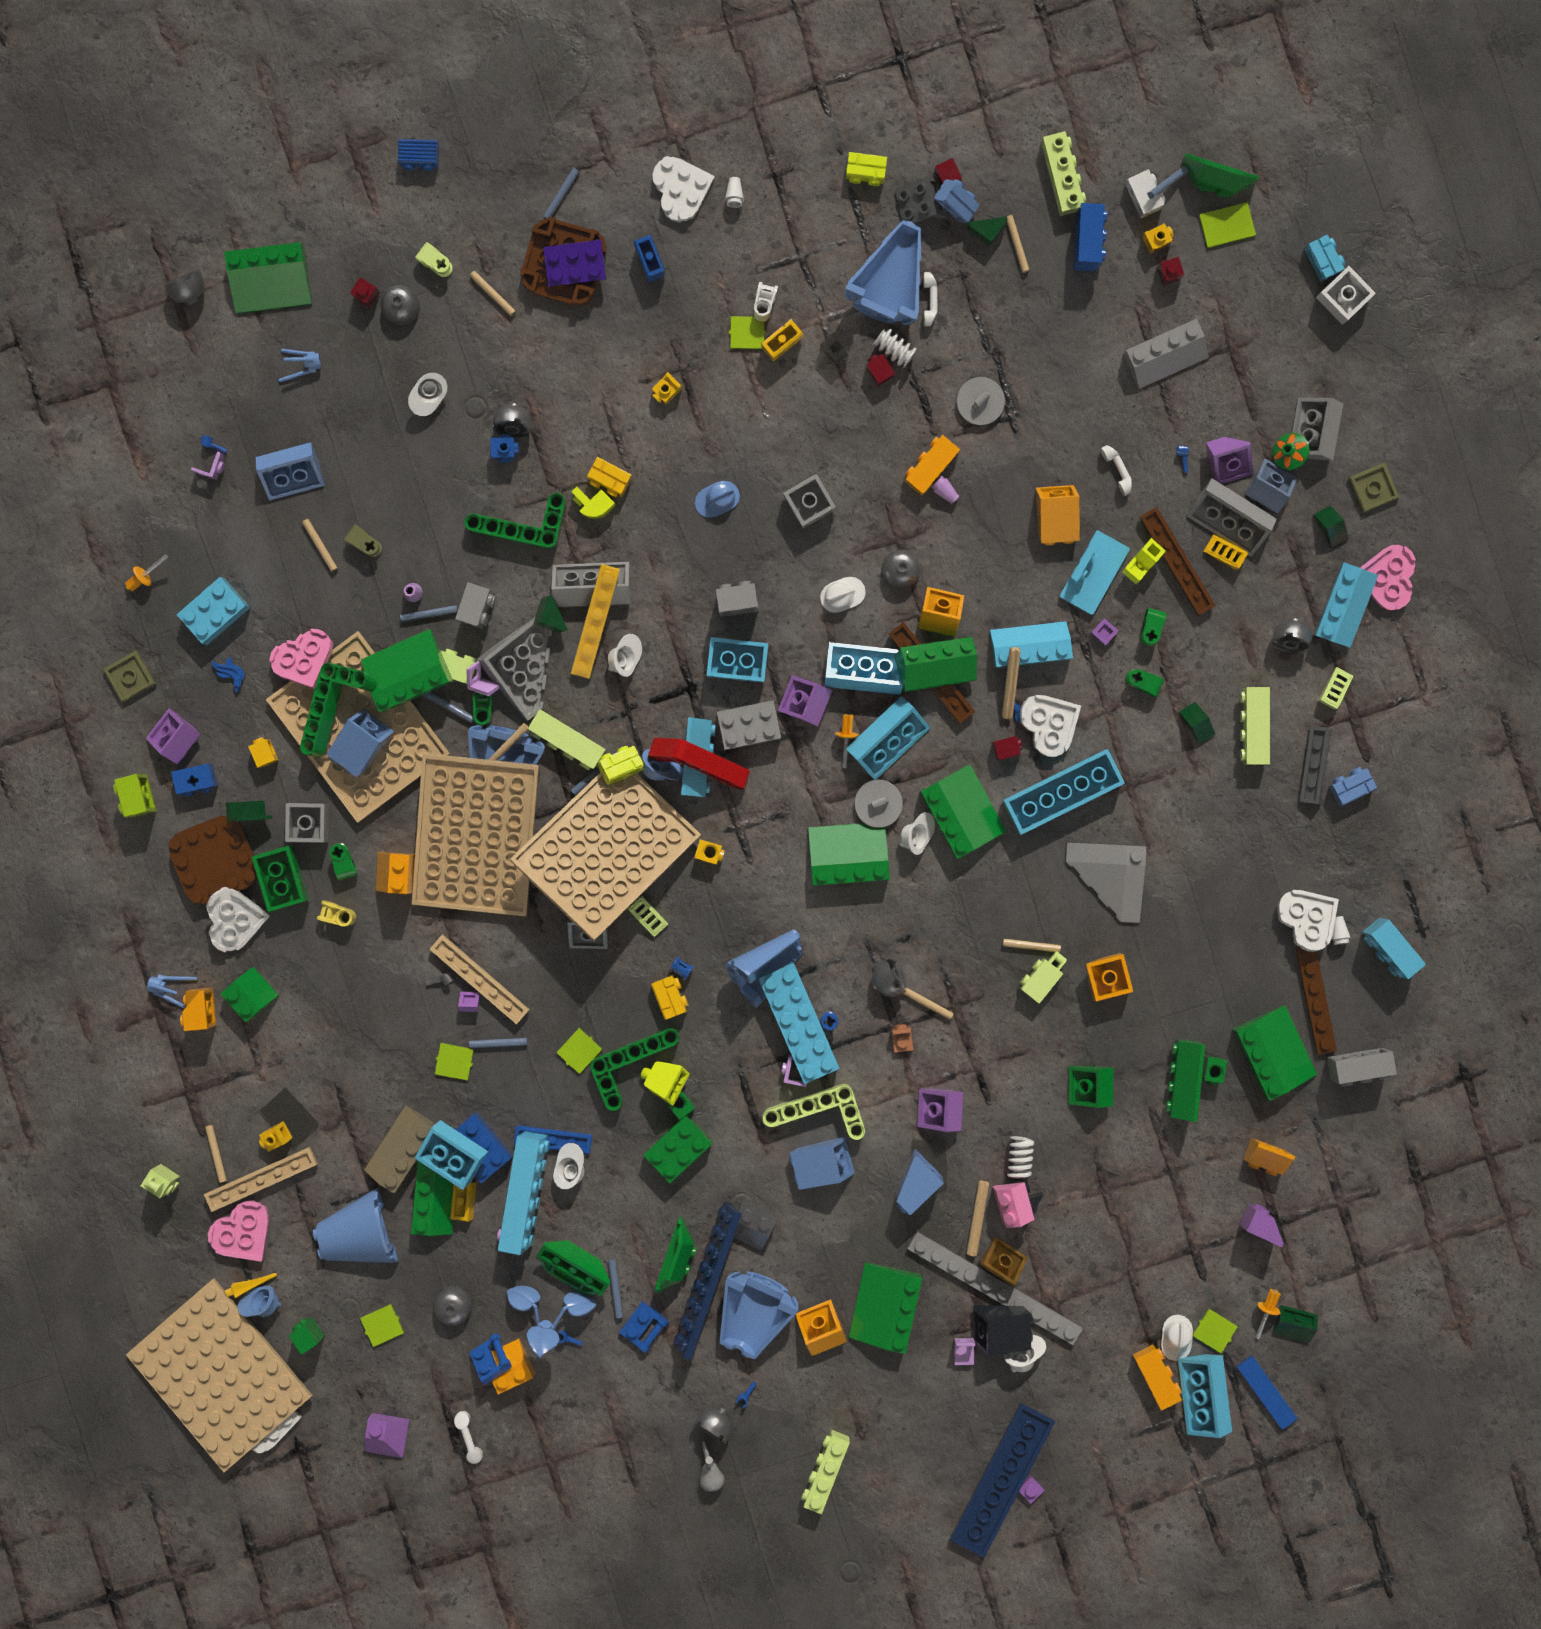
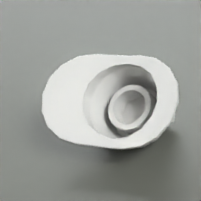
[408,373,448,416]
[820,577,866,613]
[608,634,642,677]
[899,812,935,855]
[553,1143,585,1189]
[1161,1315,1193,1361]
[1003,1335,1046,1373]

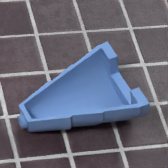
[844,220,921,325]

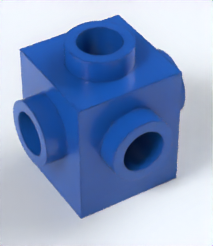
[490,434,519,463]

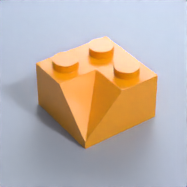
[1086,953,1133,1001]
[180,988,216,1031]

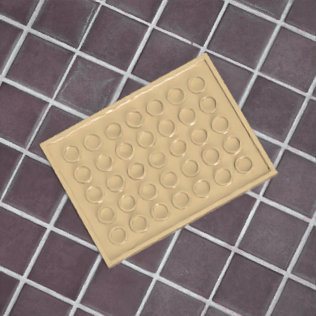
[266,631,450,823]
[412,753,539,916]
[510,773,701,942]
[126,1278,313,1472]

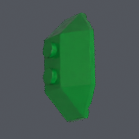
[1182,153,1260,198]
[654,1216,697,1293]
[536,1240,611,1296]

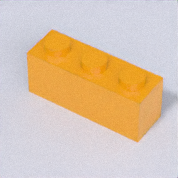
[904,435,960,496]
[1133,1345,1182,1411]

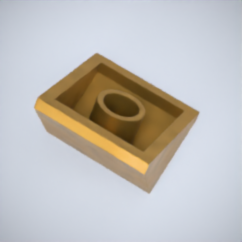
[979,1237,1028,1287]

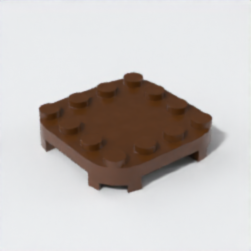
[520,217,607,306]
[169,816,258,904]

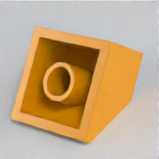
[918,587,964,637]
[1243,1138,1295,1176]
[796,1299,847,1356]
[492,1338,535,1394]

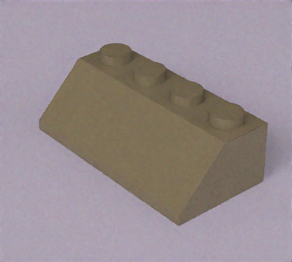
[364,1105,435,1193]

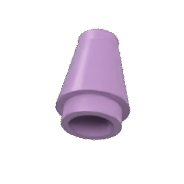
[931,476,959,504]
[403,583,422,602]

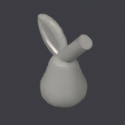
[700,1441,725,1492]

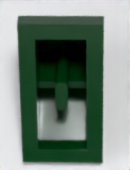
[968,216,1008,246]
[1313,505,1349,548]
[534,595,568,633]
[1179,702,1215,744]

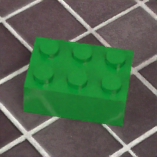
[252,845,309,912]
[644,1114,713,1183]

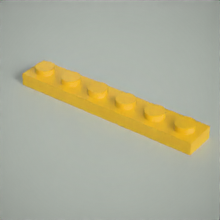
[571,564,620,679]

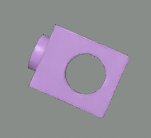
[191,452,225,480]
[466,661,500,696]
[781,1055,807,1087]
[954,1338,975,1365]

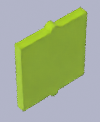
[729,316,766,349]
[556,1028,602,1074]
[435,1043,474,1080]
[360,1304,404,1347]
[1193,1308,1238,1353]

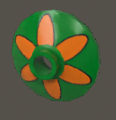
[1272,433,1310,471]

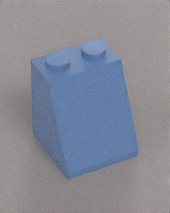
[326,708,394,777]
[790,1137,855,1190]
[896,1149,944,1215]

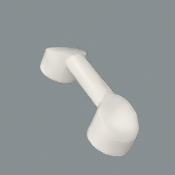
[923,272,938,326]
[1101,446,1132,496]
[454,1411,483,1464]

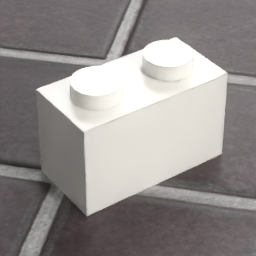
[1125,169,1165,218]

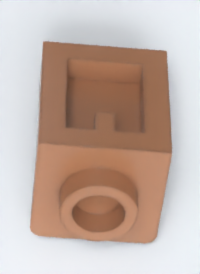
[891,1024,913,1053]

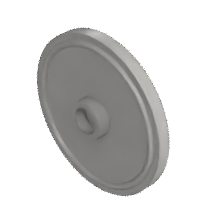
[957,377,1005,425]
[855,780,903,828]

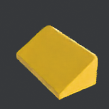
[450,1181,477,1222]

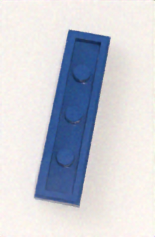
[514,1125,592,1154]
[1236,1355,1298,1430]

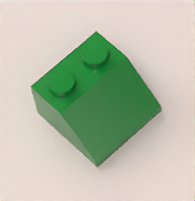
[220,967,279,1022]
[1068,1066,1114,1108]

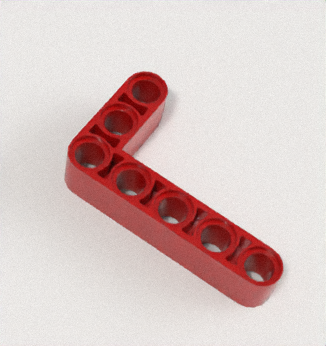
[648,738,750,790]

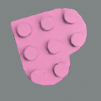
[1360,545,1416,611]
[269,629,333,689]
[208,1201,269,1262]

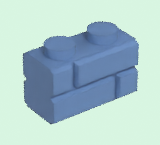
[934,179,980,223]
[1329,767,1377,806]

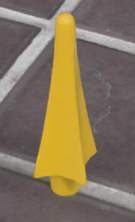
[225,1273,277,1298]

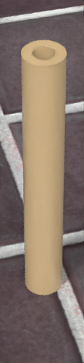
[1007,215,1029,273]
[470,271,516,316]
[302,519,338,572]
[488,723,529,761]
[1002,939,1061,953]
[903,987,954,1020]
[205,1125,227,1183]

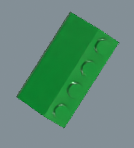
[894,637,977,692]
[1165,1039,1206,1122]
[411,1161,454,1236]

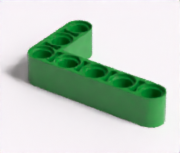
[464,493,567,549]
[300,663,376,757]
[590,1027,680,1111]

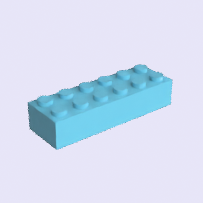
[1002,749,1125,835]
[758,961,840,1084]
[498,1131,550,1255]

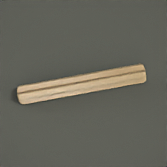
[1002,647,1021,719]
[967,1180,989,1256]

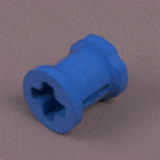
[669,956,694,980]
[821,1012,838,1030]

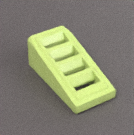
[1318,667,1353,710]
[628,896,668,937]

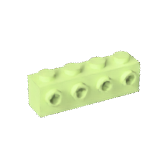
[1041,131,1086,216]
[1240,687,1270,765]
[529,709,606,770]
[801,1430,850,1514]

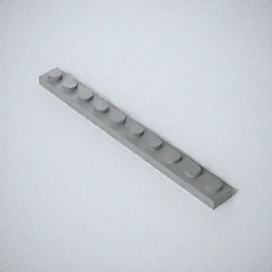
[907,1231,1083,1345]

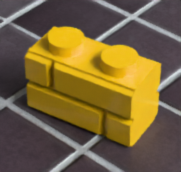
[761,319,803,362]
[587,457,632,498]
[651,975,689,1020]

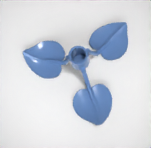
[507,1286,597,1358]

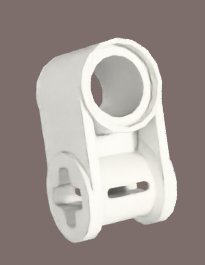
[754,282,778,322]

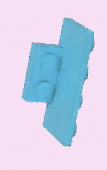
[1060,530,1130,615]

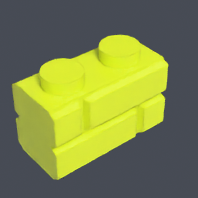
[846,152,887,186]
[597,746,644,785]

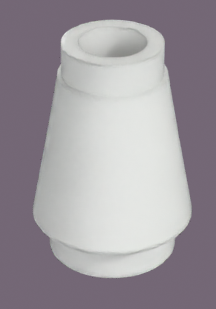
[725,177,744,208]
[1331,916,1351,945]

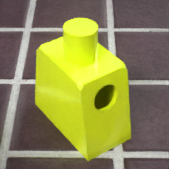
[641,1061,690,1106]

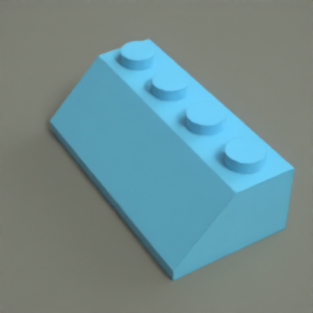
[1314,562,1378,648]
[990,621,1073,668]
[824,642,902,695]
[846,696,930,780]
[681,717,716,797]
[1178,1354,1232,1438]

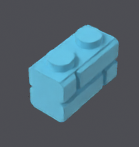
[1304,235,1345,283]

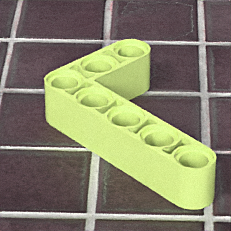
[763,1084,865,1140]

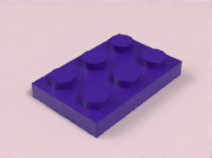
[543,240,606,287]

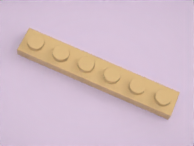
[430,934,530,1024]
[204,1147,318,1212]

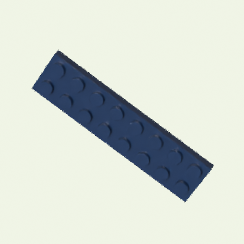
[673,1202,741,1360]
[950,1402,1055,1558]

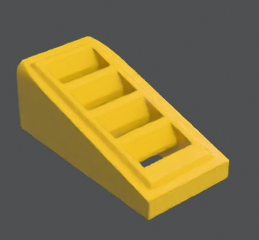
[1203,535,1248,570]

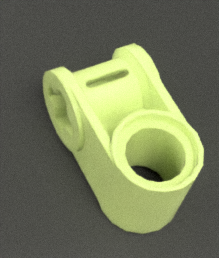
[415,242,453,277]

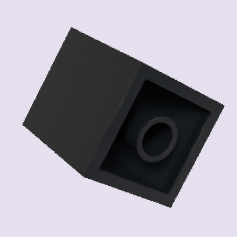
[973,1305,1033,1356]

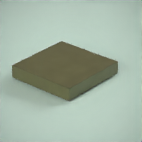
[1348,462,1400,513]
[103,650,156,703]

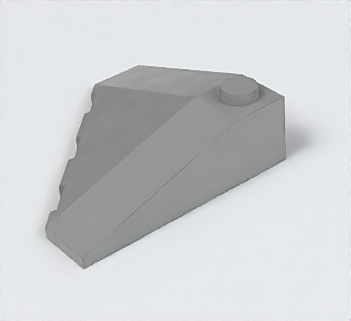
[476,617,552,721]
[1066,842,1146,923]

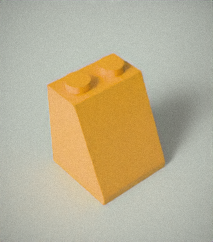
[1036,485,1080,545]
[375,852,415,894]

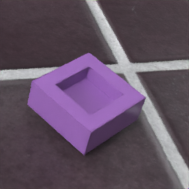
[1091,618,1118,645]
[458,992,480,1012]
[1019,1475,1045,1503]

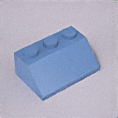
[256,442,325,501]

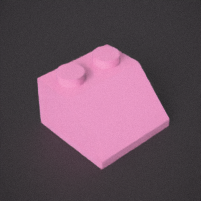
[993,1182,1035,1228]

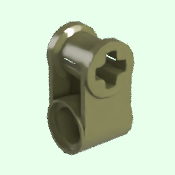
[344,524,382,557]

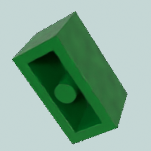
[289,1317,325,1355]

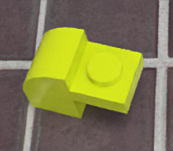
[572,487,616,519]
[1122,538,1166,584]

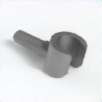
[425,973,454,986]

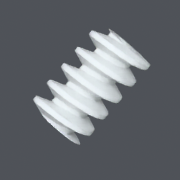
[873,329,916,368]
[1007,1136,1034,1178]

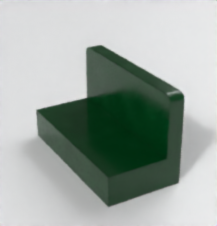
[226,800,272,822]
[1273,1305,1318,1342]

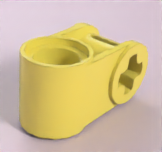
[317,900,356,926]

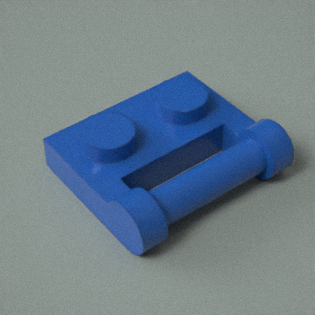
[619,1301,669,1353]
[469,1334,512,1385]

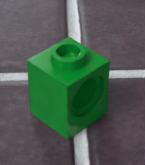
[1202,1056,1227,1086]
[665,1090,695,1120]

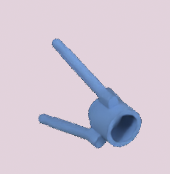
[278,349,321,382]
[147,975,198,1008]

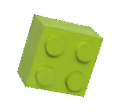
[113,774,156,817]

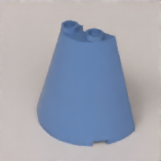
[468,725,545,765]
[725,929,803,1008]
[313,1188,399,1263]
[719,1271,798,1359]

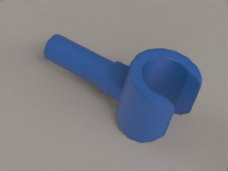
[201,435,227,454]
[1176,445,1189,473]
[558,1330,583,1346]
[736,1381,757,1408]

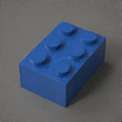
[1073,203,1108,271]
[455,1112,513,1183]

